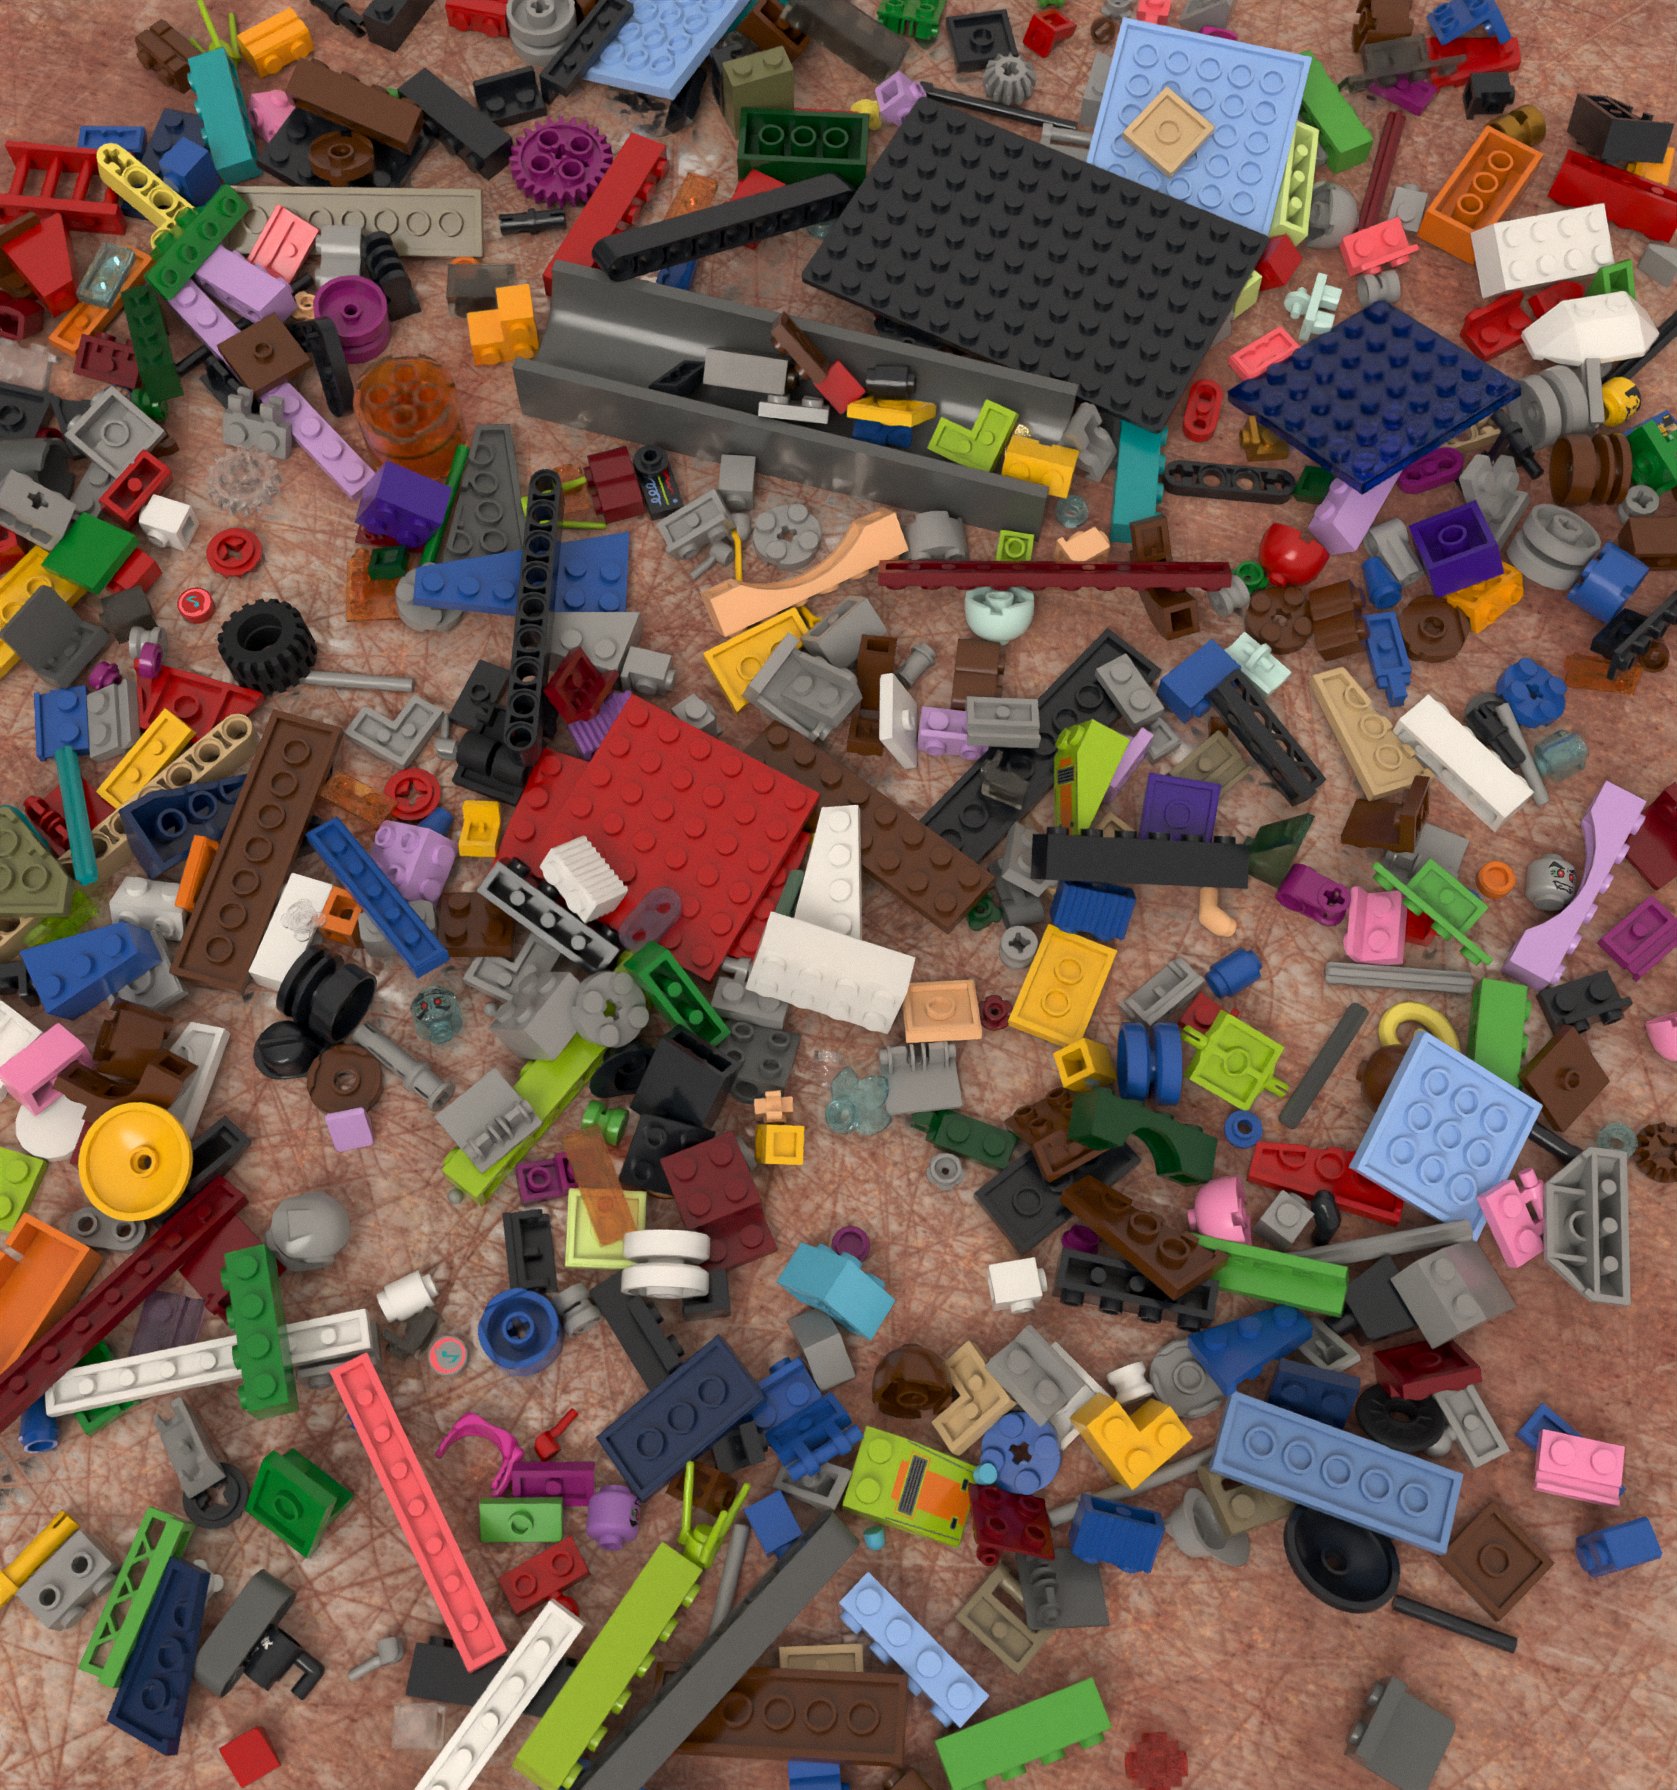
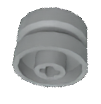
[507,0,578,67]
[1505,365,1589,451]
[1507,504,1601,590]

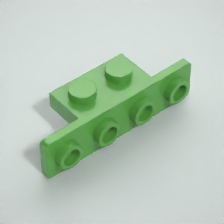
[1371,858,1493,966]

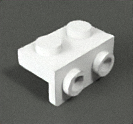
[109,876,190,942]

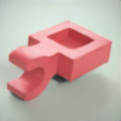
[1136,0,1172,26]

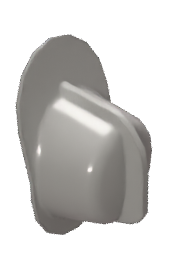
[1163,1488,1250,1567]

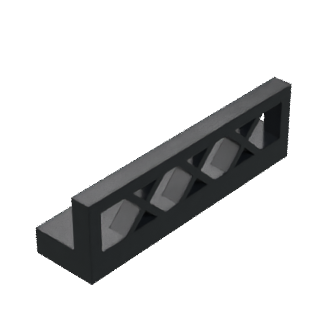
[539,0,634,105]
[1204,668,1326,807]

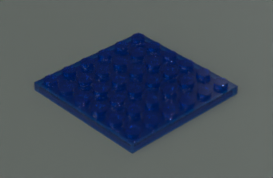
[1227,301,1522,495]

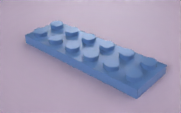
[1208,1391,1464,1556]

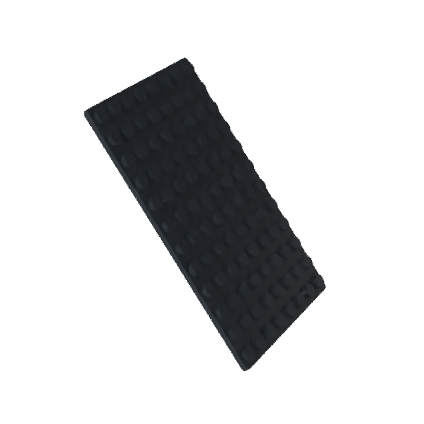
[802,97,1270,434]

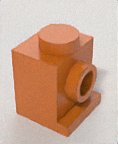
[316,886,364,949]

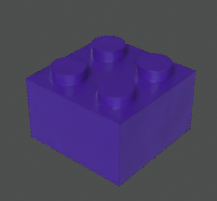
[354,460,452,548]
[1409,500,1504,599]

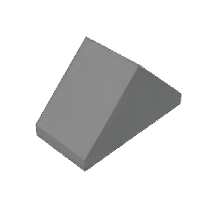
[1178,0,1236,31]
[787,1308,856,1393]
[1292,1316,1361,1373]

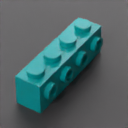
[187,47,263,185]

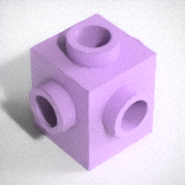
[875,71,926,127]

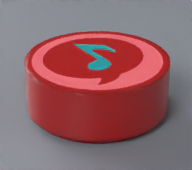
[177,587,215,624]

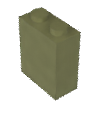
[722,46,794,140]

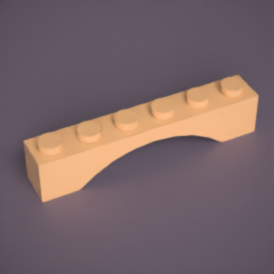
[700,507,908,637]

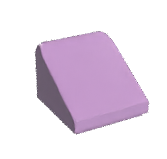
[325,1107,374,1152]

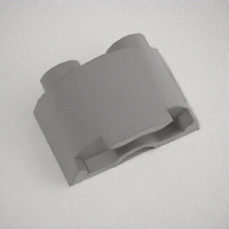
[1058,403,1117,482]
[900,511,970,561]

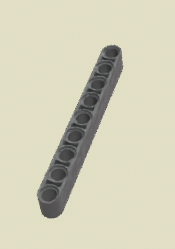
[569,1510,860,1790]

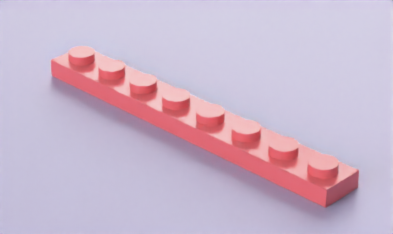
[329,1352,508,1674]

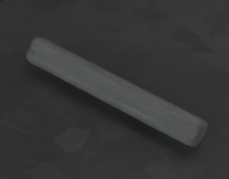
[1278,1003,1369,1129]

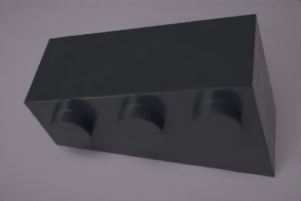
[1567,93,1674,165]

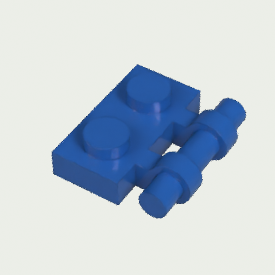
[765,1392,864,1482]

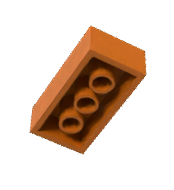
[1416,125,1544,266]

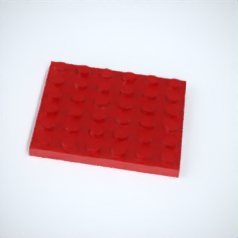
[527,694,821,985]

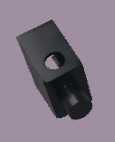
[1324,1254,1419,1347]

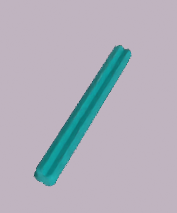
[55,745,99,886]

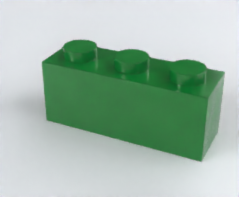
[623,940,731,1047]

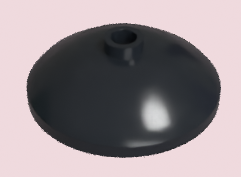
[1283,1504,1400,1614]

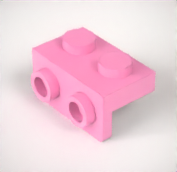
[247,90,295,143]

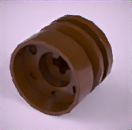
[1549,433,1632,507]

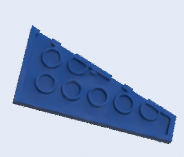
[413,531,629,616]

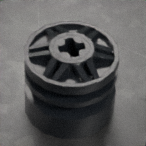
[276,944,377,1044]

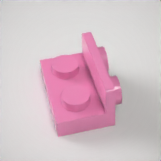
[1343,886,1407,965]

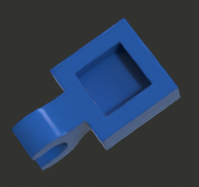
[852,419,913,448]

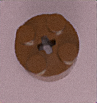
[1352,0,1414,60]
[92,998,173,1083]

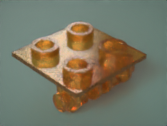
[346,548,417,622]

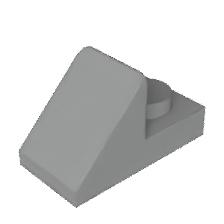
[772,1459,852,1514]

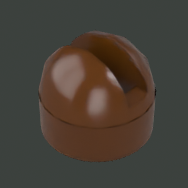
[1090,16,1115,44]
[1639,641,1670,673]

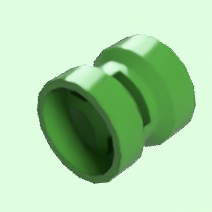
[580,1099,629,1147]

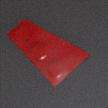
[1422,37,1522,94]

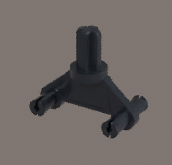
[1455,409,1544,493]

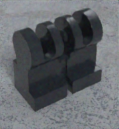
[362,231,421,322]

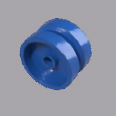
[1117,1022,1182,1106]

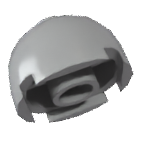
[1303,181,1359,249]

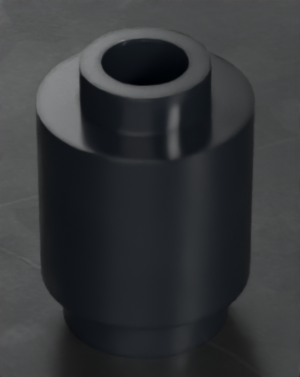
[866,364,916,401]

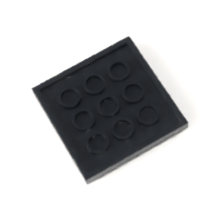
[256,107,436,188]

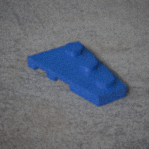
[1188,1305,1313,1398]

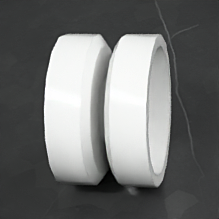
[621,1230,710,1299]

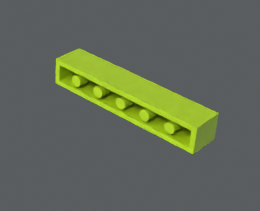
[511,1542,703,1790]

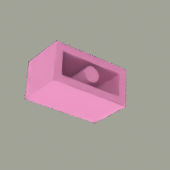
[0,1023,96,1116]

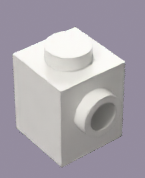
[138,494,200,552]
[986,1257,1047,1314]

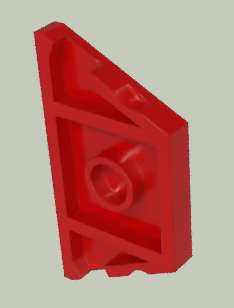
[133,658,265,747]

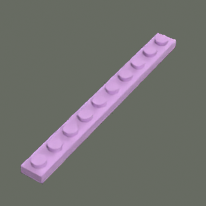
[145,279,375,503]

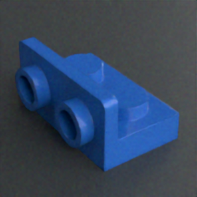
[743,1357,823,1434]

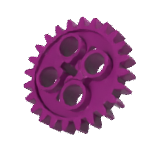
[509,116,613,208]

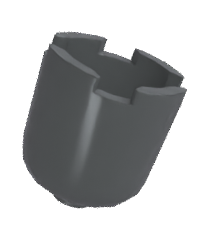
[0,438,75,500]

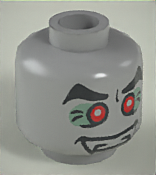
[1525,854,1576,911]

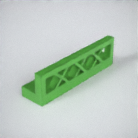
[1190,1232,1350,1318]
[78,1506,196,1688]

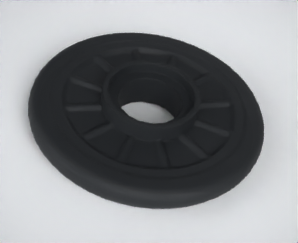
[1355,1384,1445,1452]

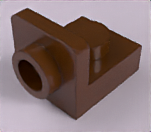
[665,1461,738,1518]

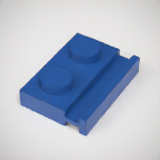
[34,685,90,762]

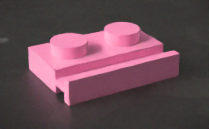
[1532,1429,1625,1508]

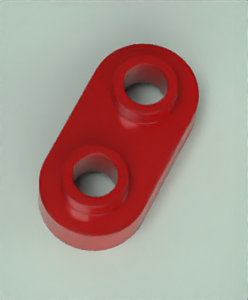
[1182,379,1223,442]

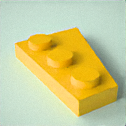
[703,607,809,716]

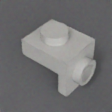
[1386,184,1428,234]

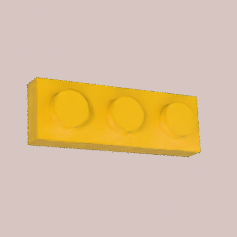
[96,708,197,809]

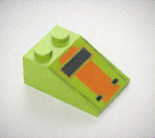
[1054,719,1130,836]
[842,1426,977,1549]

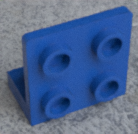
[1427,0,1512,46]

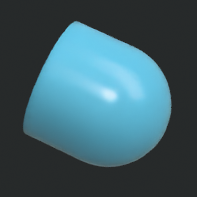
[973,1463,997,1485]
[863,1526,886,1551]

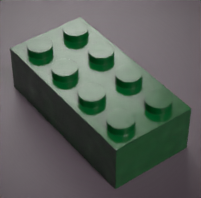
[737,107,869,188]

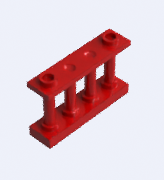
[0,141,135,236]

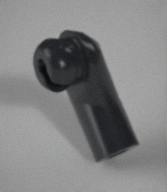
[1310,1190,1341,1246]

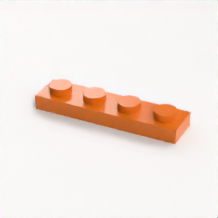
[48,244,155,358]

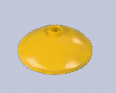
[78,1102,193,1221]

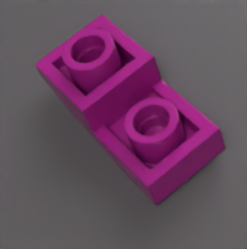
[514,1148,601,1206]

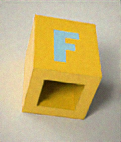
[1053,1038,1118,1093]

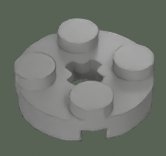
[753,503,821,571]
[395,562,464,633]
[572,971,649,1048]

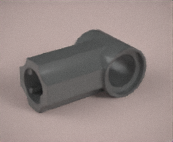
[987,857,1045,930]

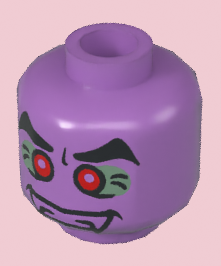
[586,1485,641,1551]

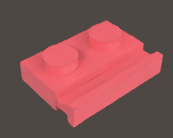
[247,204,321,284]

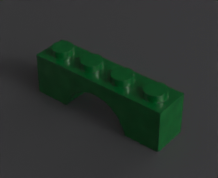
[121,285,184,404]
[1067,1087,1218,1187]

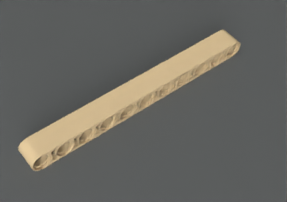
[0,714,260,964]

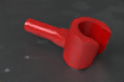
[534,1408,579,1462]

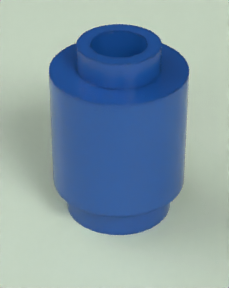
[1204,947,1262,999]

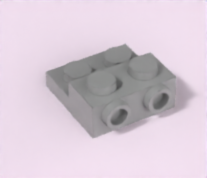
[65,385,166,480]

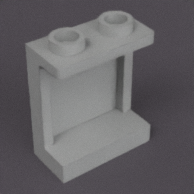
[742,632,833,743]

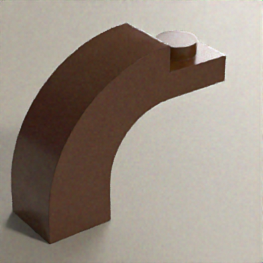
[1129,514,1200,641]
[846,634,897,756]
[52,1048,199,1124]

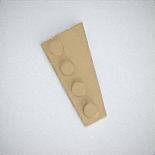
[1308,666,1436,802]

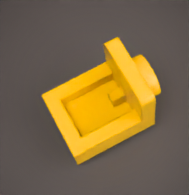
[458,800,502,857]

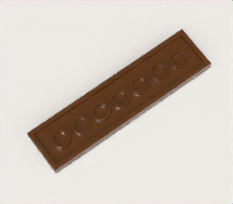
[169,709,344,996]
[743,720,996,935]

